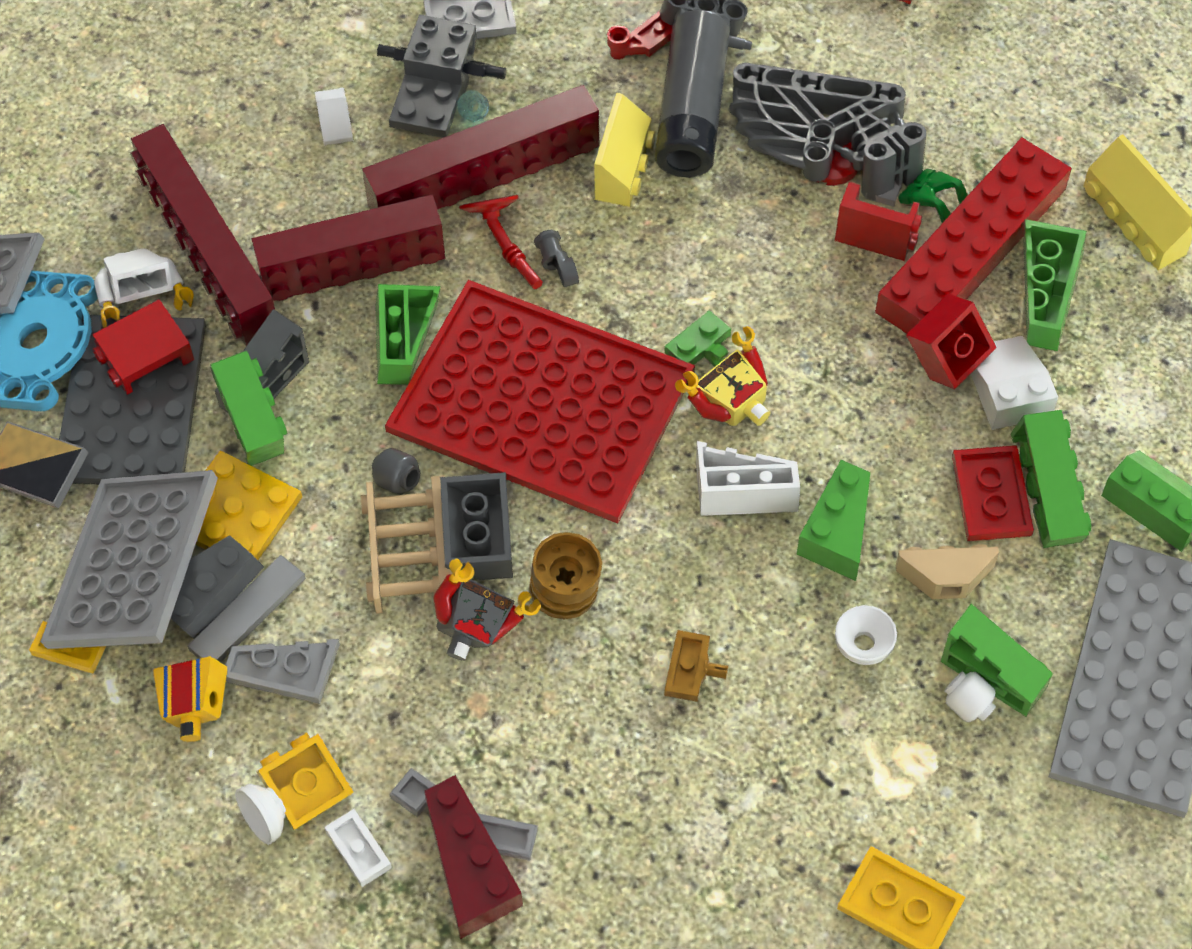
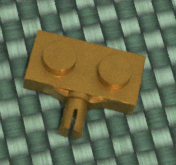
[664,630,729,702]

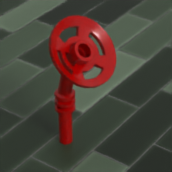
[459,195,543,290]

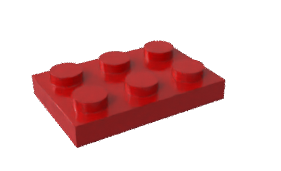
[952,445,1034,541]

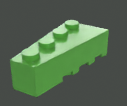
[1023,219,1087,351]
[1010,410,1091,548]

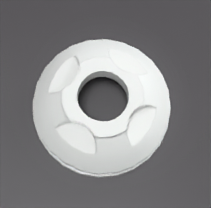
[835,605,897,665]
[235,784,286,845]

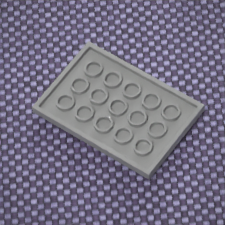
[40,470,218,649]

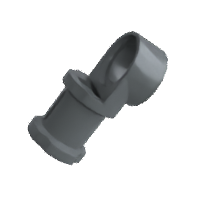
[534,229,579,287]

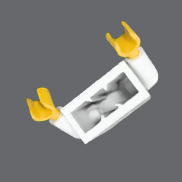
[94,249,194,328]

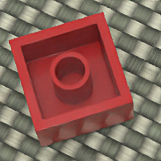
[906,293,997,389]

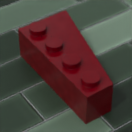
[424,775,523,940]

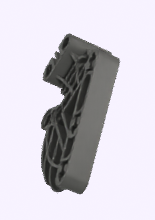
[729,63,927,200]

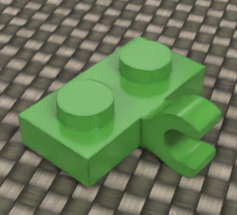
[664,310,731,367]

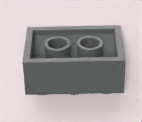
[440,472,513,580]

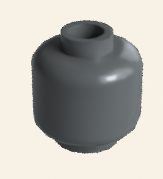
[372,448,421,495]

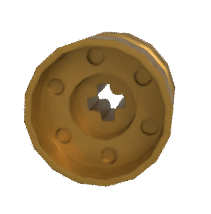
[529,532,603,620]

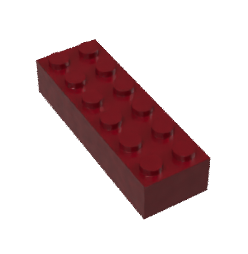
[251,195,446,301]

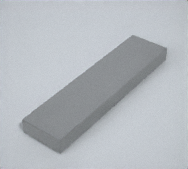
[187,555,306,662]

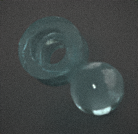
[457,90,489,127]

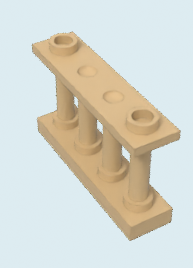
[361,475,452,614]

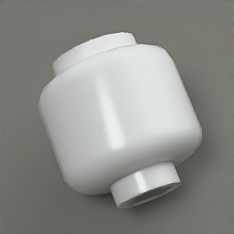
[944,671,996,722]

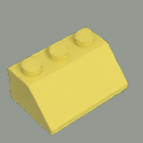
[594,93,655,207]

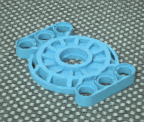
[0,271,98,411]

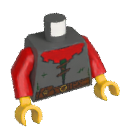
[433,559,541,661]

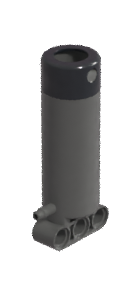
[655,0,752,178]

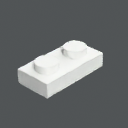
[324,809,392,887]

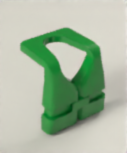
[898,169,968,223]

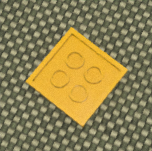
[195,450,302,560]

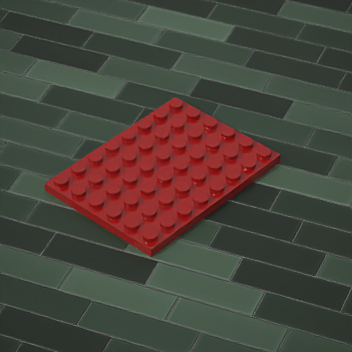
[385,280,695,524]

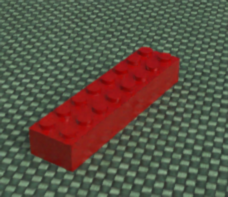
[875,137,1072,334]

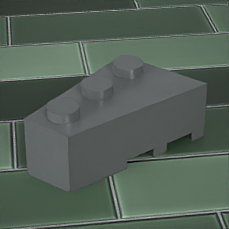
[215,309,309,413]
[171,535,264,639]

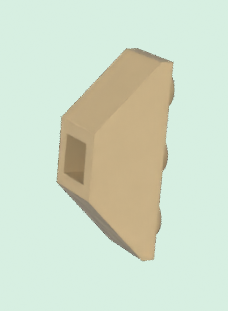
[896,544,999,599]

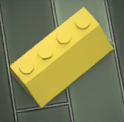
[1083,135,1192,270]

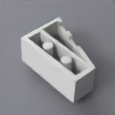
[696,441,800,516]

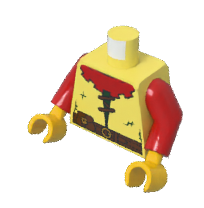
[675,326,770,426]

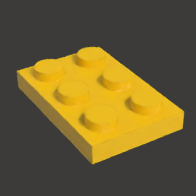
[837,846,966,949]

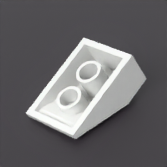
[971,336,1058,430]

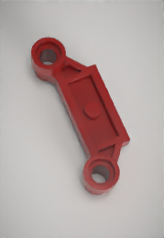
[607,10,673,60]

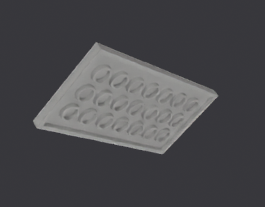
[1048,539,1192,818]

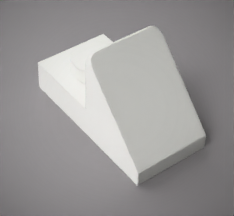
[315,88,353,146]

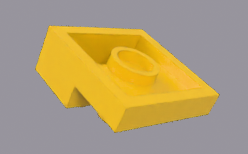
[257,733,354,830]

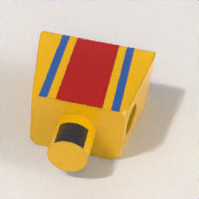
[153,656,227,742]

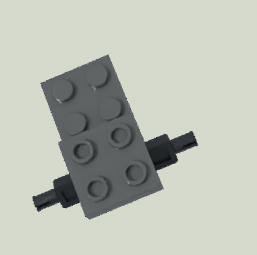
[377,14,507,138]

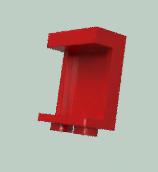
[835,182,923,261]
[92,299,194,395]

